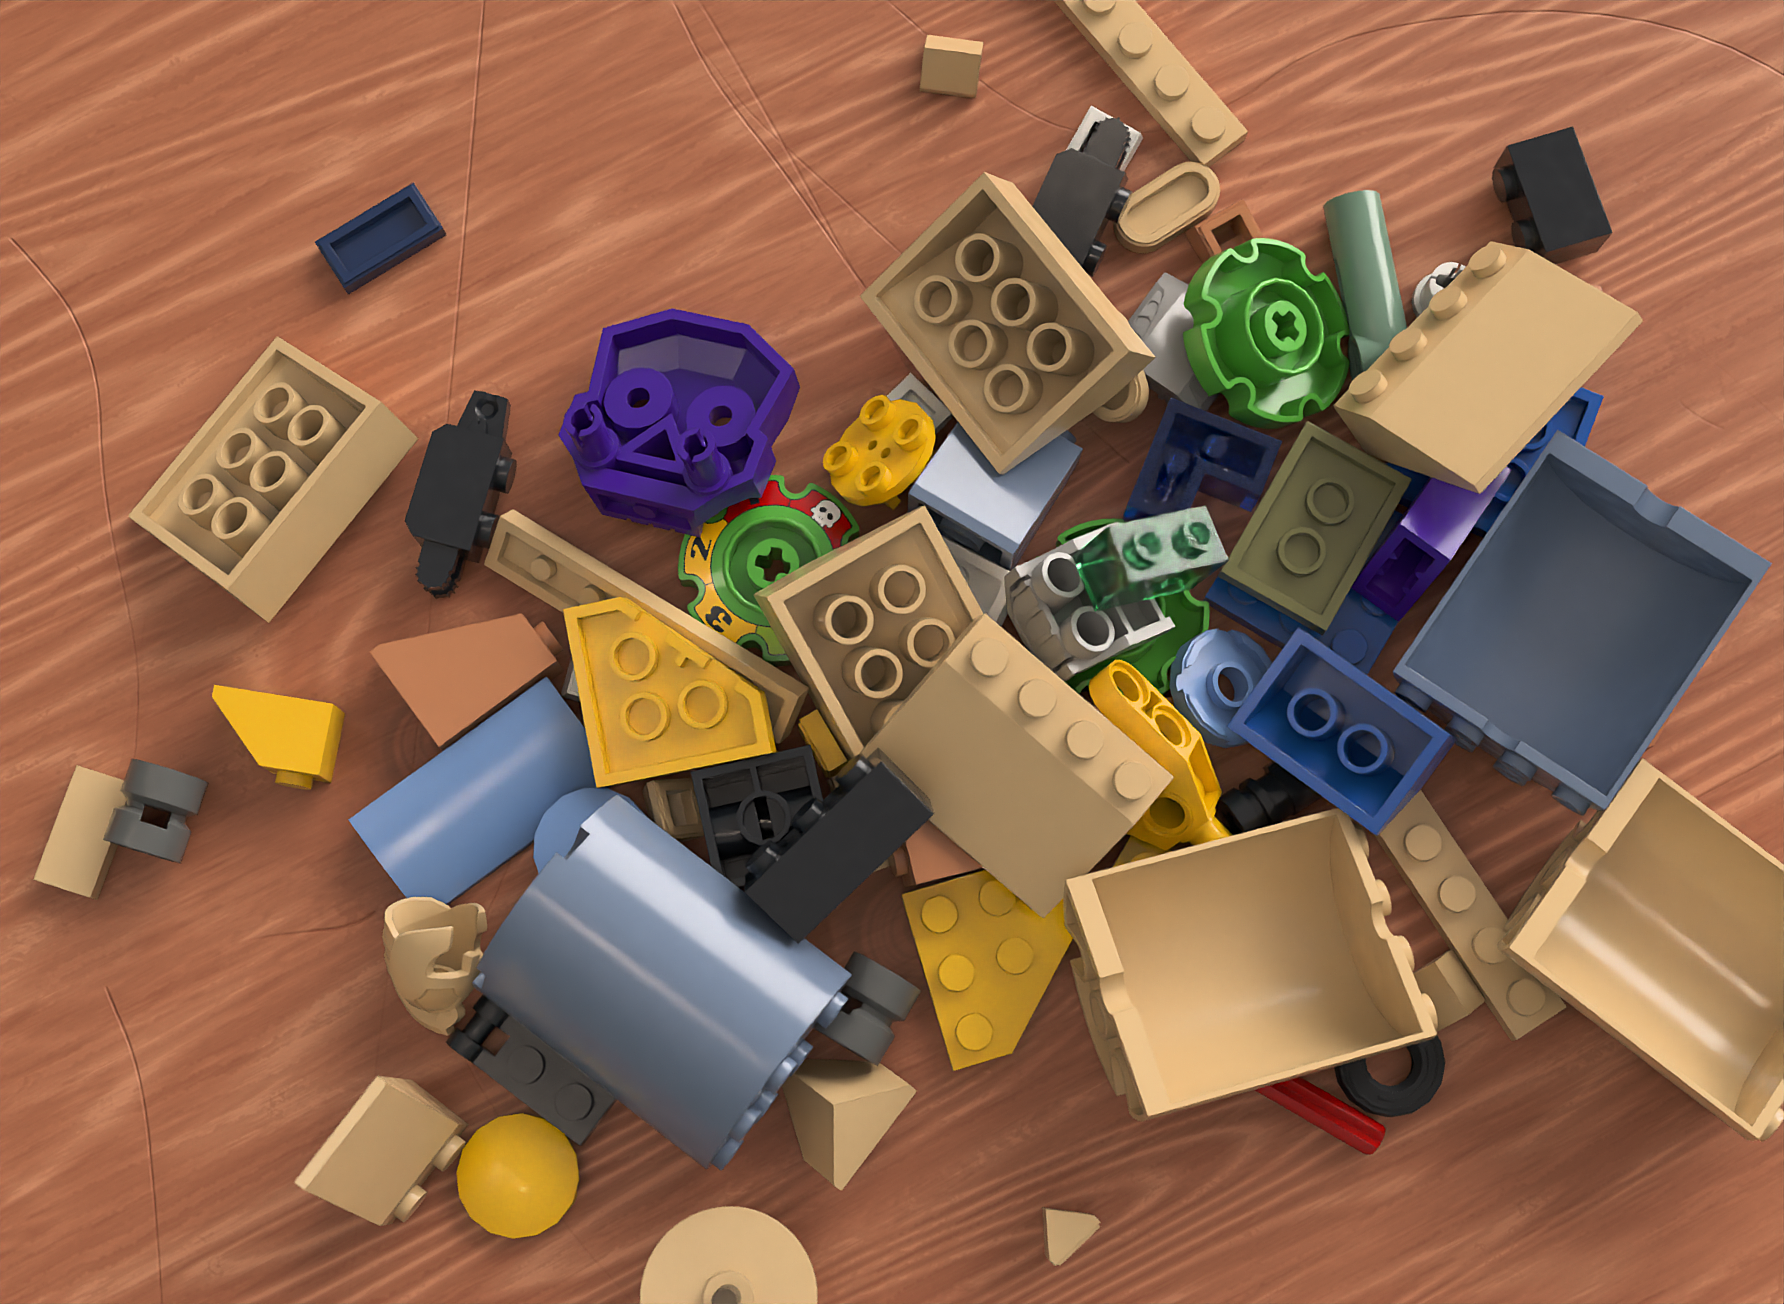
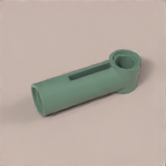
[1323,190,1408,381]

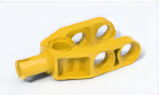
[1088,660,1233,851]

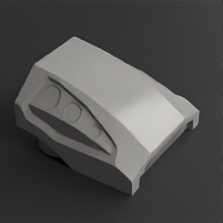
[1128,272,1220,425]
[1004,522,1175,682]

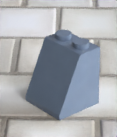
[907,422,1083,571]

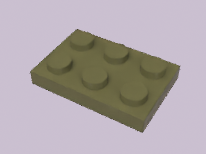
[1218,421,1412,636]

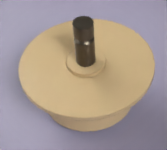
[640,1206,817,1304]

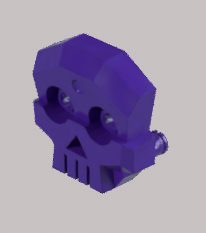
[558,308,800,538]

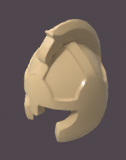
[382,897,487,1036]

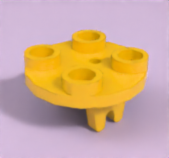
[823,395,936,510]

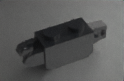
[1032,117,1132,277]
[405,390,517,599]

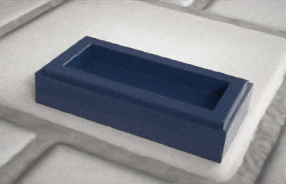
[315,182,446,295]

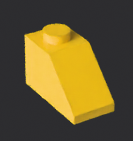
[212,685,345,790]

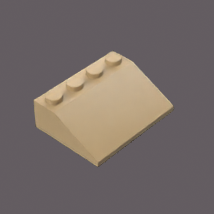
[860,172,1156,475]
[1333,241,1643,494]
[128,336,419,623]
[753,506,983,763]
[859,613,1174,918]

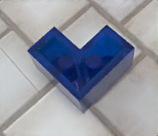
[1122,397,1282,542]

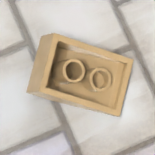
[294,1076,469,1226]

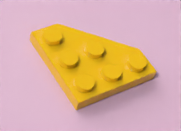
[563,597,777,788]
[901,870,1073,1071]

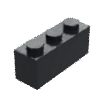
[745,748,934,944]

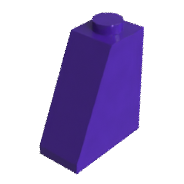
[1351,466,1511,622]

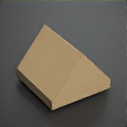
[920,35,983,98]
[642,778,705,842]
[1413,949,1486,1032]
[1042,1207,1101,1266]

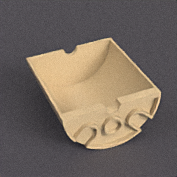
[1498,758,1784,1142]
[1063,808,1438,1121]

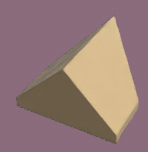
[782,1059,917,1191]

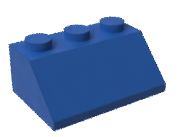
[1227,627,1458,836]

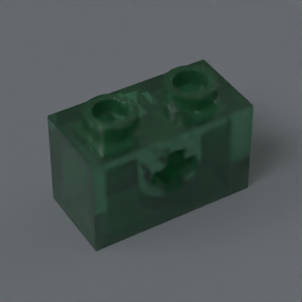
[1072,505,1229,612]

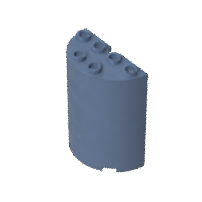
[1393,430,1772,816]
[472,795,852,1171]

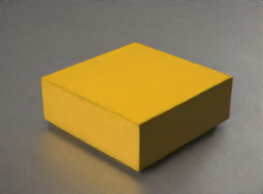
[798,709,847,779]

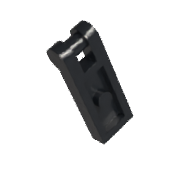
[446,994,617,1146]

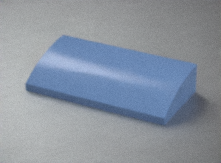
[348,676,610,905]

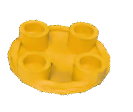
[456,1113,580,1239]

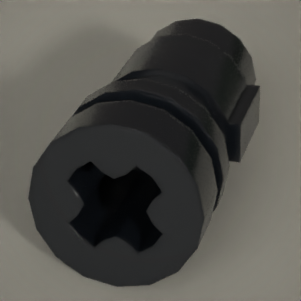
[1216,761,1323,835]

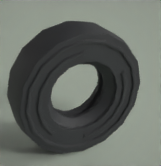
[1334,1035,1445,1117]

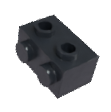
[1492,126,1613,264]

